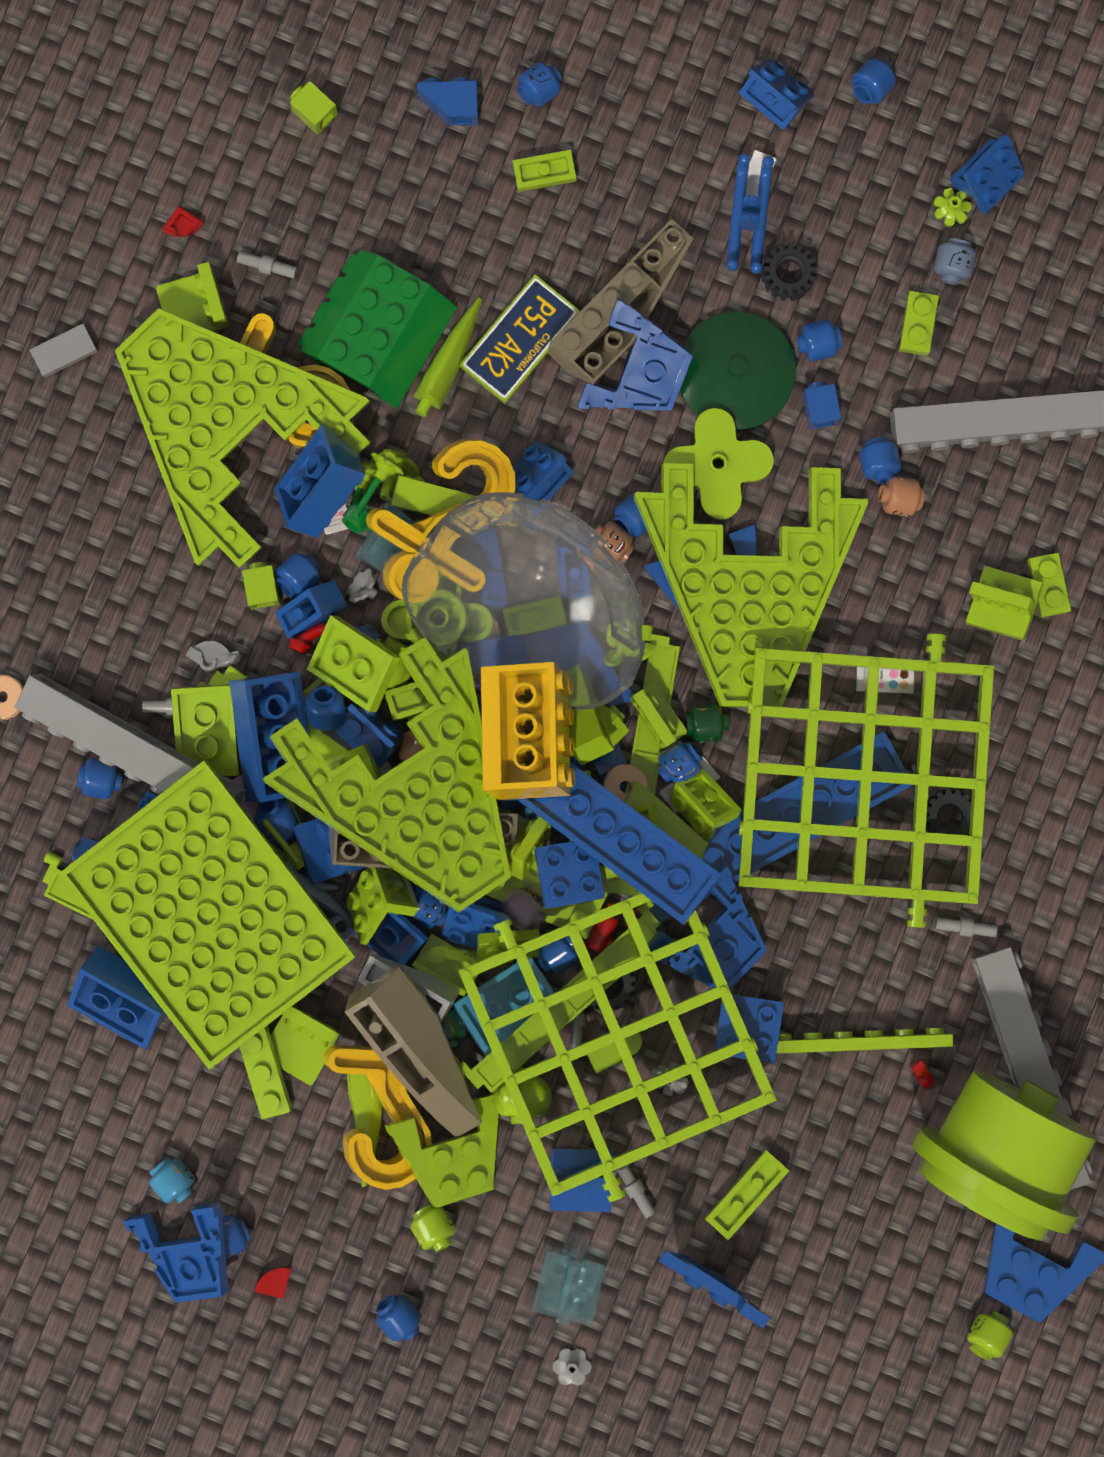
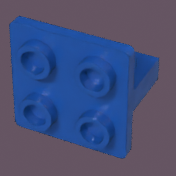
[739,59,814,131]
[950,134,1025,214]
[513,441,574,516]
[333,702,405,769]
[293,818,365,884]
[534,842,605,909]
[442,897,514,949]
[714,994,783,1063]
[550,1148,613,1212]

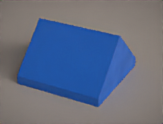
[353,913,429,965]

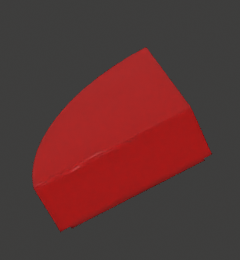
[162,206,204,237]
[909,1060,936,1091]
[254,1266,292,1299]

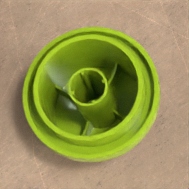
[911,1070,1097,1241]

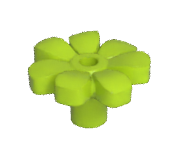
[933,188,972,227]

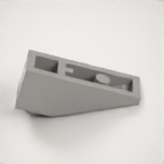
[357,954,460,1022]

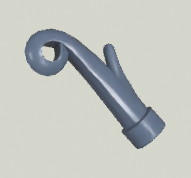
[284,861,353,941]

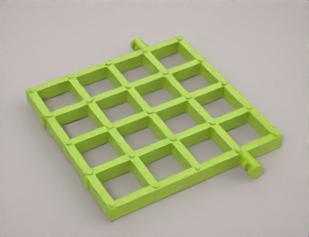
[737,634,994,928]
[458,893,777,1202]

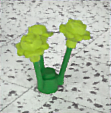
[342,449,425,534]

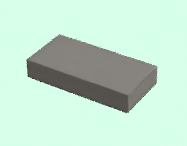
[30,324,98,378]

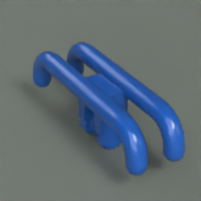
[726,153,774,274]

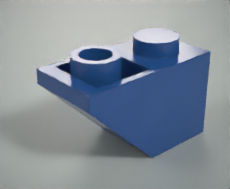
[417,77,478,126]

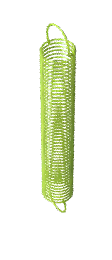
[435,947,513,967]

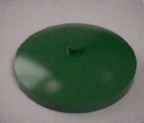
[679,312,796,432]

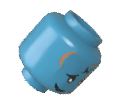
[149,1157,195,1203]

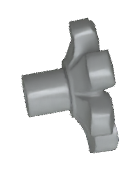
[650,1062,688,1096]

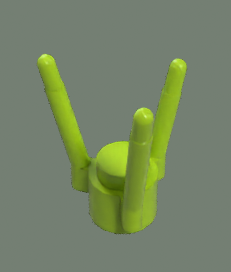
[263,798,305,871]

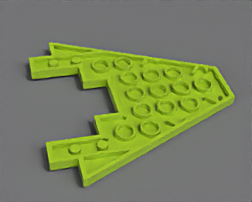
[115,308,371,568]
[634,463,868,707]
[262,637,511,912]

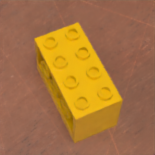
[481,662,575,800]

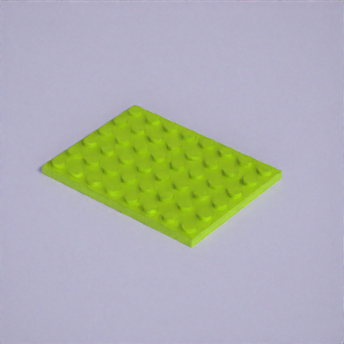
[59,760,357,1070]

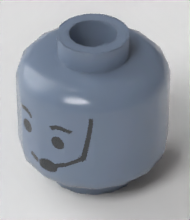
[934,238,976,285]

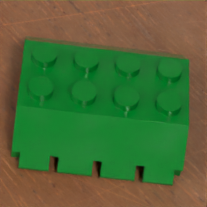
[297,250,457,410]

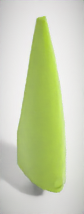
[414,297,482,417]
[347,1074,383,1187]

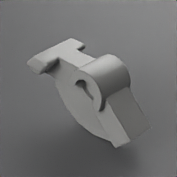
[185,641,242,674]

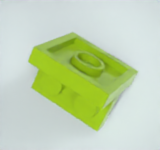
[966,566,1044,641]

